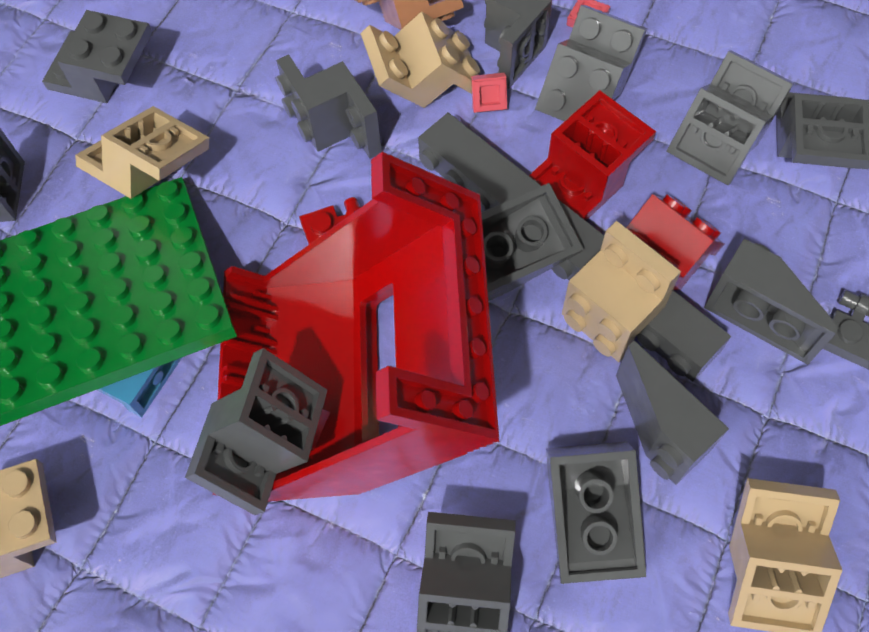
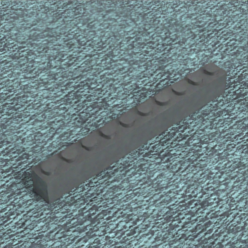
[418,112,731,382]

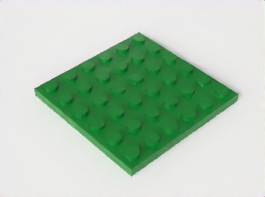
[0,177,237,426]

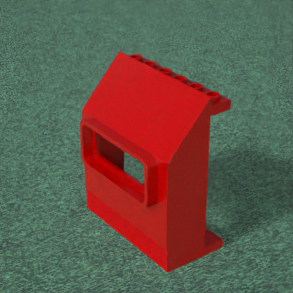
[213,151,500,502]

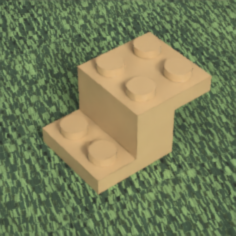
[360,12,480,108]
[75,106,210,199]
[562,221,681,362]
[0,459,57,578]
[728,478,842,632]

